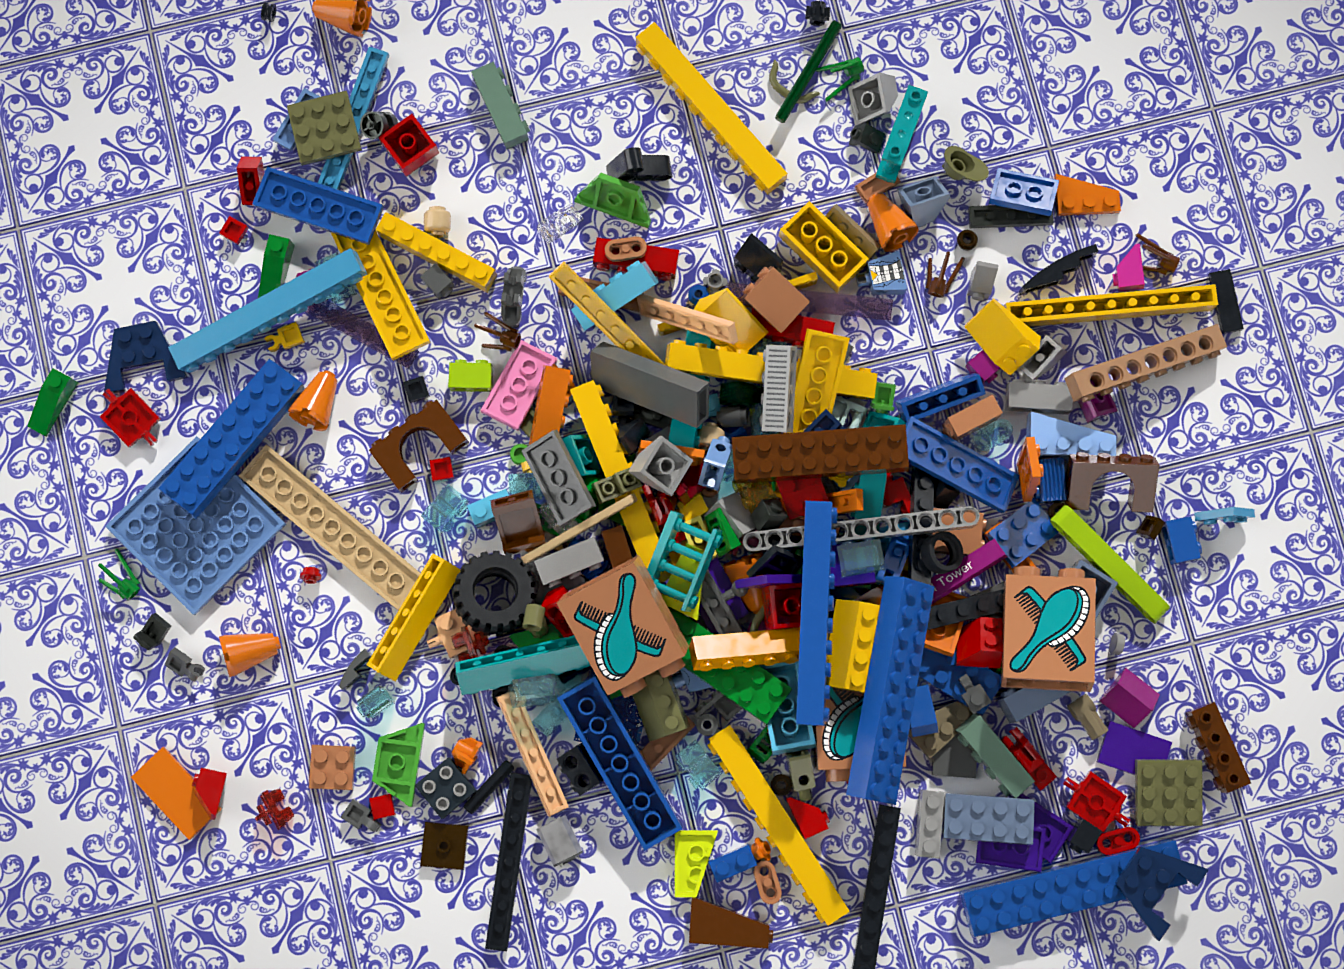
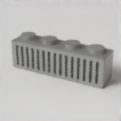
[760,345,797,433]

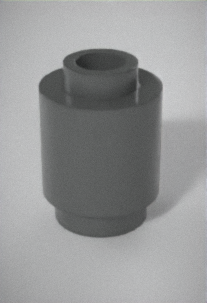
[717,405,748,428]
[696,714,718,736]

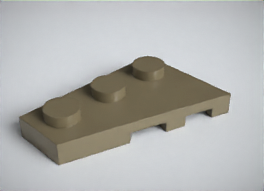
[908,701,976,759]

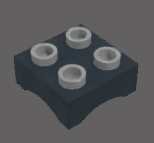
[414,757,477,819]

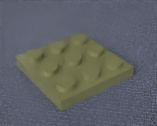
[287,90,362,166]
[1135,759,1203,826]

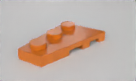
[1054,174,1121,216]

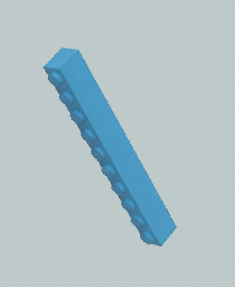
[168,248,367,373]

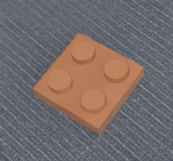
[309,745,356,790]

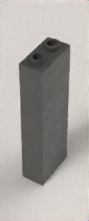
[590,342,709,428]

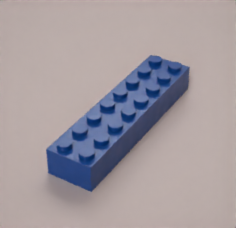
[158,358,305,519]
[557,674,682,851]

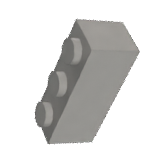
[1005,379,1073,415]
[534,537,605,587]
[914,789,945,859]

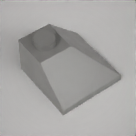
[848,72,898,126]
[628,436,693,496]

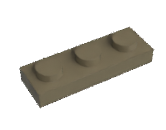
[826,204,881,261]

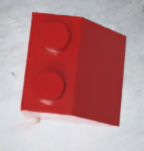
[956,617,1003,668]

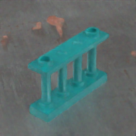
[875,85,928,184]
[647,511,723,612]

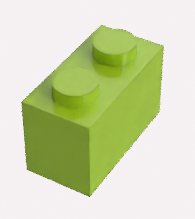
[448,359,493,392]

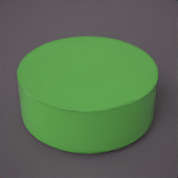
[510,444,528,466]

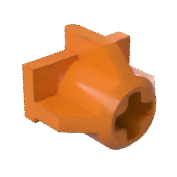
[452,737,483,774]

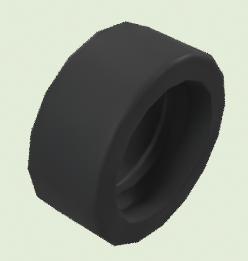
[921,531,963,574]

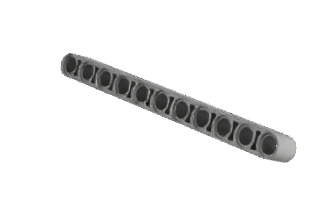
[743,506,980,554]

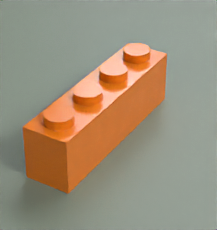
[528,365,573,446]

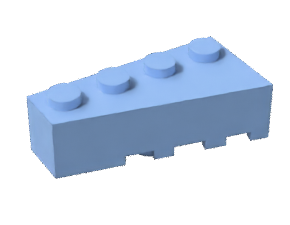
[1026,412,1116,459]

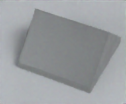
[703,492,757,542]

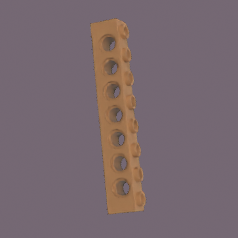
[1064,324,1227,403]

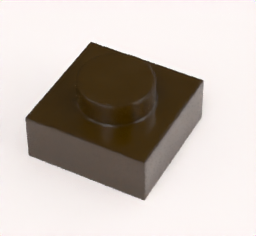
[1136,515,1165,540]

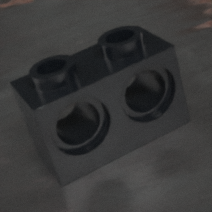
[556,743,604,796]

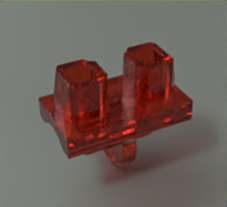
[451,626,490,661]
[255,788,294,830]

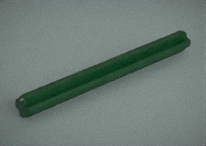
[775,20,842,123]

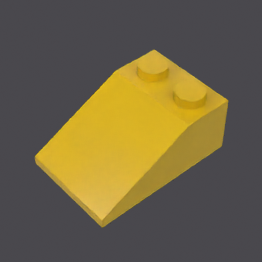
[964,298,1041,375]

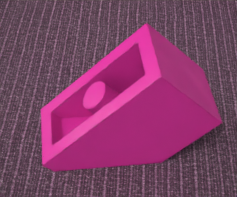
[1112,244,1145,292]

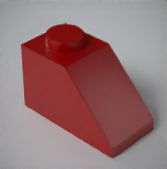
[236,156,264,205]
[192,768,227,820]
[786,797,830,839]

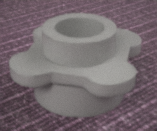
[703,269,728,294]

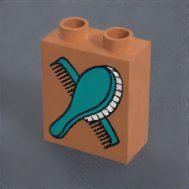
[557,555,689,698]
[1001,566,1096,692]
[813,687,906,782]

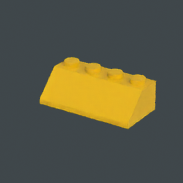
[826,599,880,694]

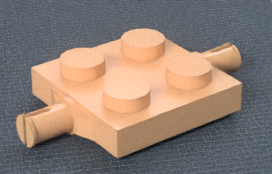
[427,609,490,659]

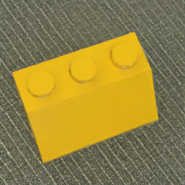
[694,288,768,352]

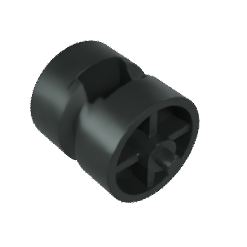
[360,111,398,139]

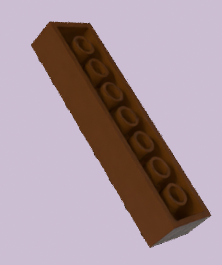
[732,424,909,484]

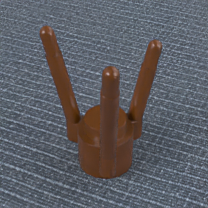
[1136,233,1180,275]
[925,251,965,298]
[474,312,521,352]

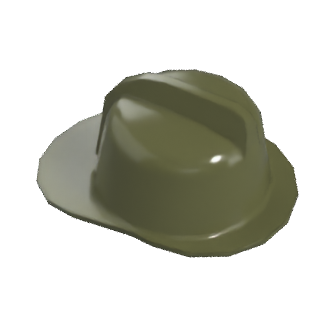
[942,146,989,182]

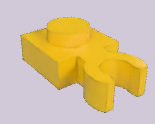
[264,322,305,352]

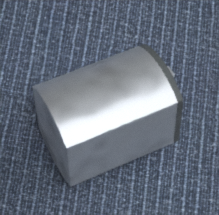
[536,815,583,867]

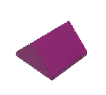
[1078,380,1118,423]
[1099,668,1160,728]

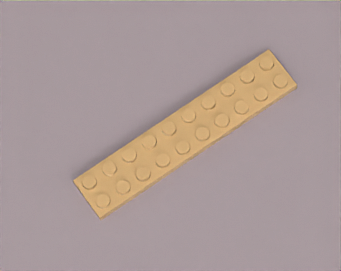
[239,444,421,611]

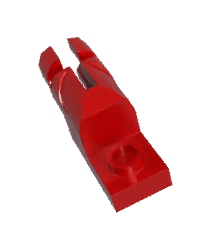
[883,473,911,514]
[642,485,687,544]
[1000,726,1057,791]

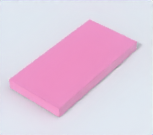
[480,340,557,431]

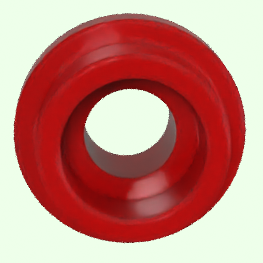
[300,567,322,584]

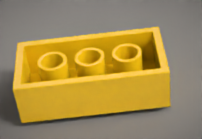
[779,201,869,294]

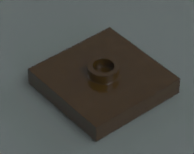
[420,822,469,870]

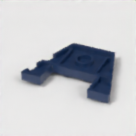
[104,321,187,394]
[1115,847,1209,941]

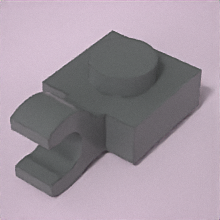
[165,647,205,682]
[958,674,992,714]
[341,799,382,832]

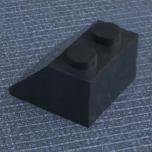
[734,233,783,284]

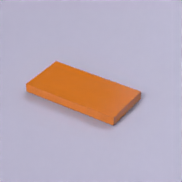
[131,747,222,840]

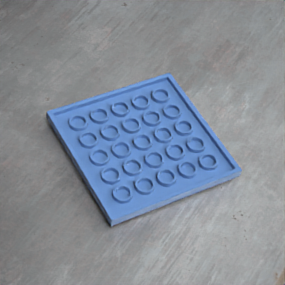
[105,436,286,615]

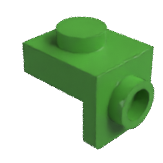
[870,382,896,414]

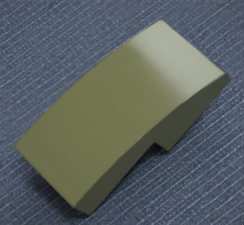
[591,468,642,504]

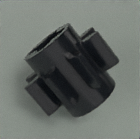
[805,1,830,26]

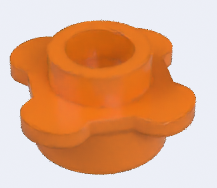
[751,837,771,861]

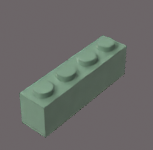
[471,61,530,150]
[955,713,1035,798]

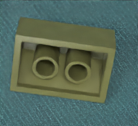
[633,670,690,742]

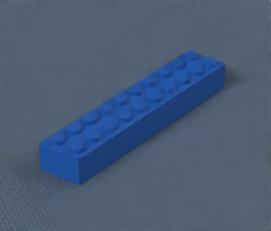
[796,501,837,726]
[846,576,935,805]
[959,839,1188,937]

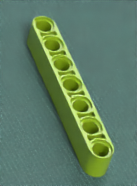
[1050,505,1170,624]

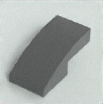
[339,649,372,690]

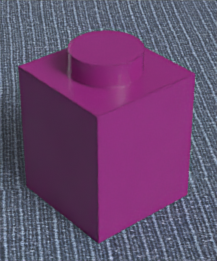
[965,350,1000,384]

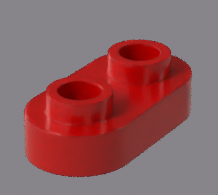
[1095,827,1140,855]

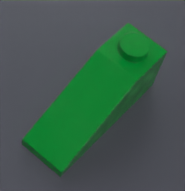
[258,234,295,298]
[27,368,79,437]

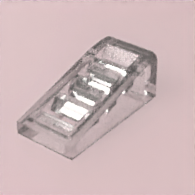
[537,203,584,244]

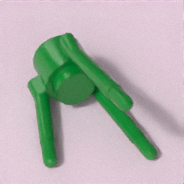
[816,57,864,101]
[98,549,140,601]

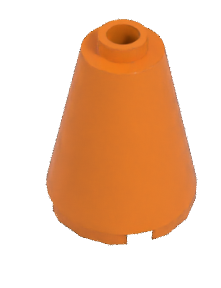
[312,0,372,37]
[867,193,919,252]
[288,370,338,431]
[723,553,764,614]
[219,633,281,677]

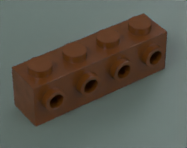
[1186,702,1251,793]

